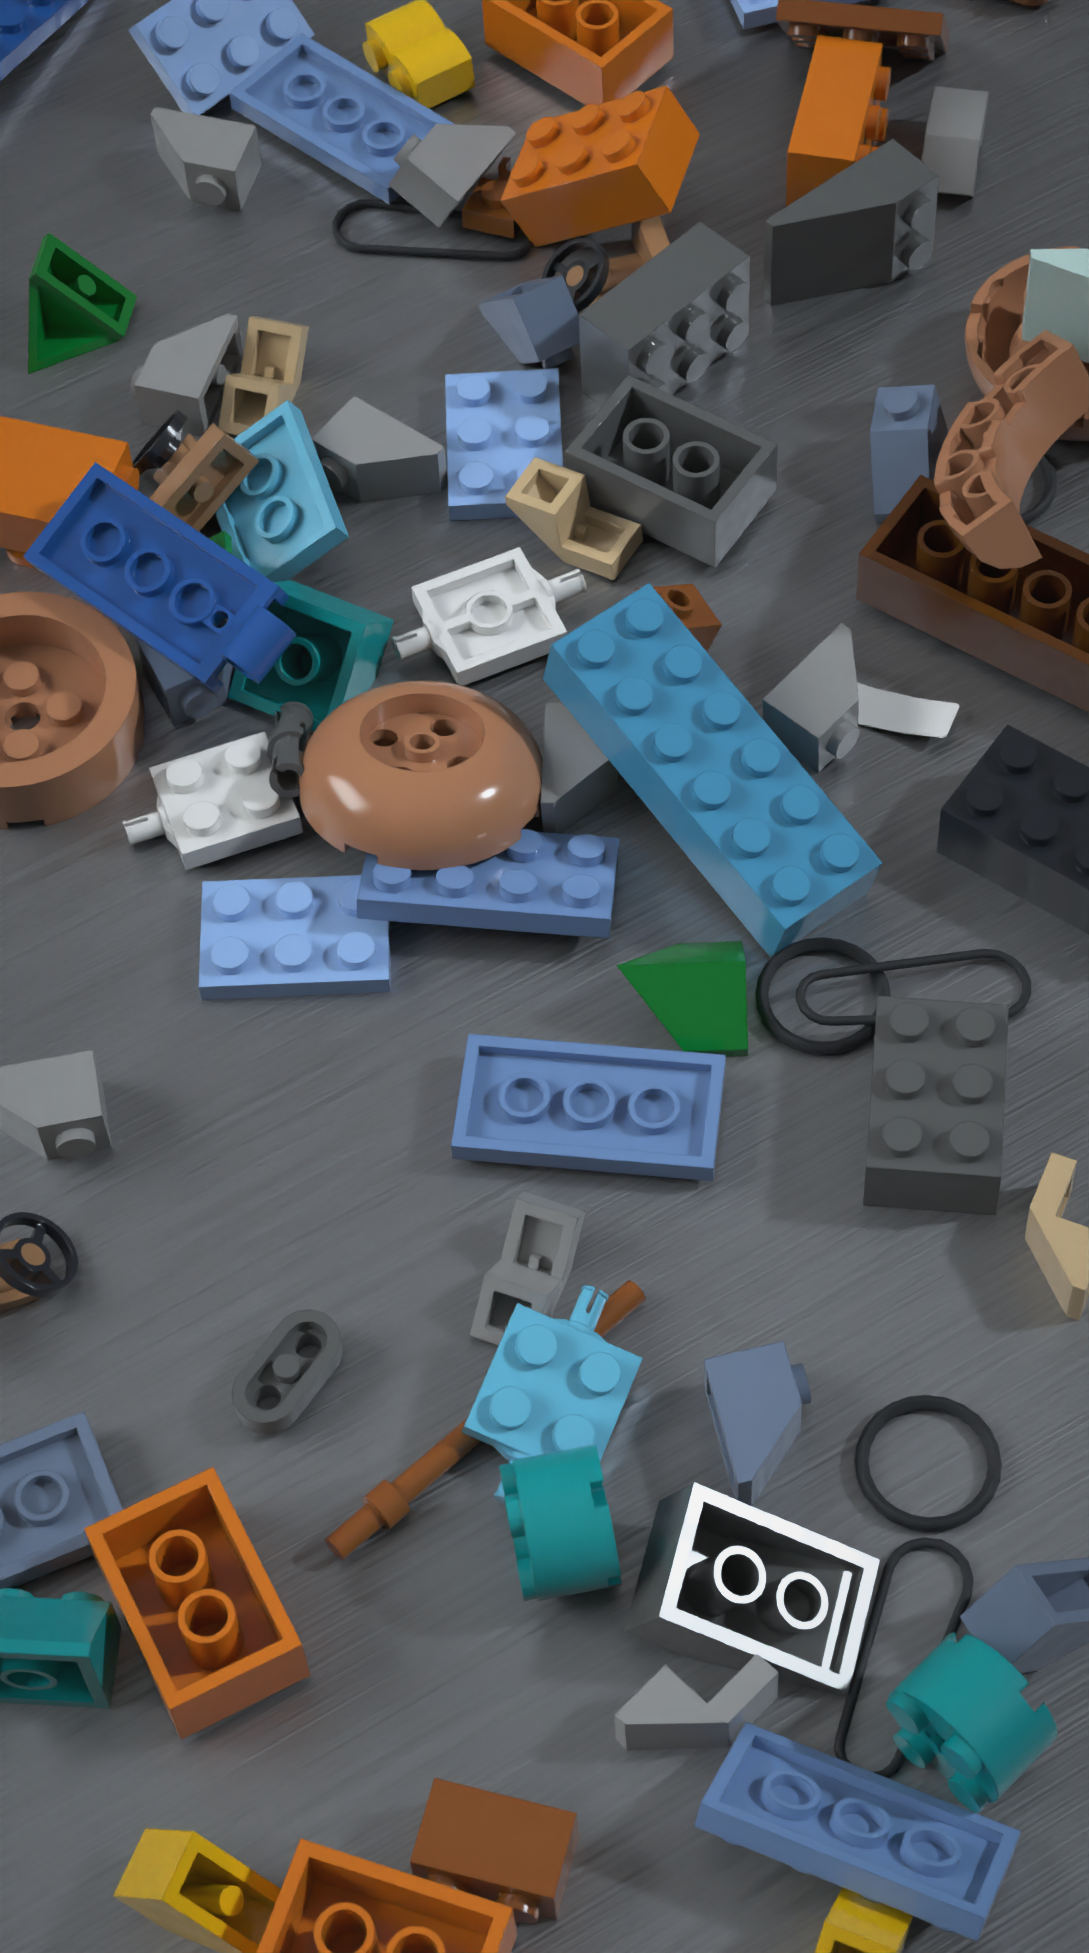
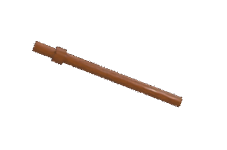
[325,1280,646,1560]

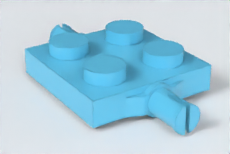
[461,1285,643,1503]

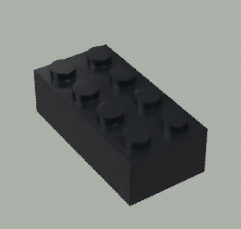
[937,724,1089,934]

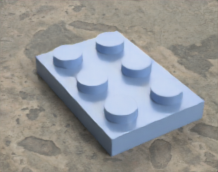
[128,0,315,115]
[445,368,563,521]
[199,875,391,1000]

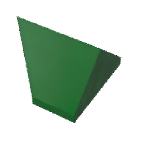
[28,233,137,374]
[616,941,748,1057]

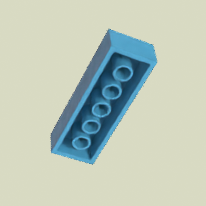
[543,583,883,958]

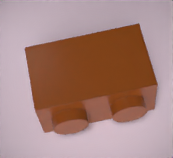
[410,1778,579,1924]

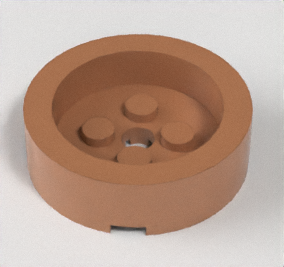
[0,591,145,829]

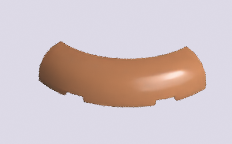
[934,329,1089,569]

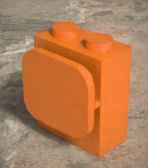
[0,416,139,569]

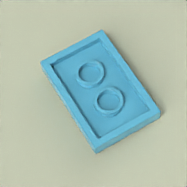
[215,400,349,582]

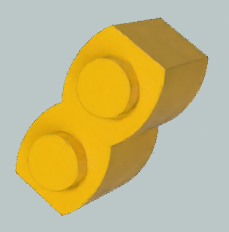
[363,0,475,108]

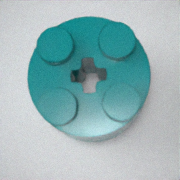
[499,1444,622,1602]
[886,1632,1058,1813]

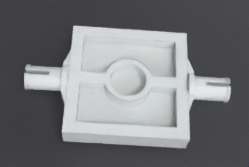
[391,547,587,686]
[122,731,303,870]

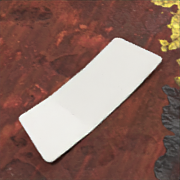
[857,683,960,738]

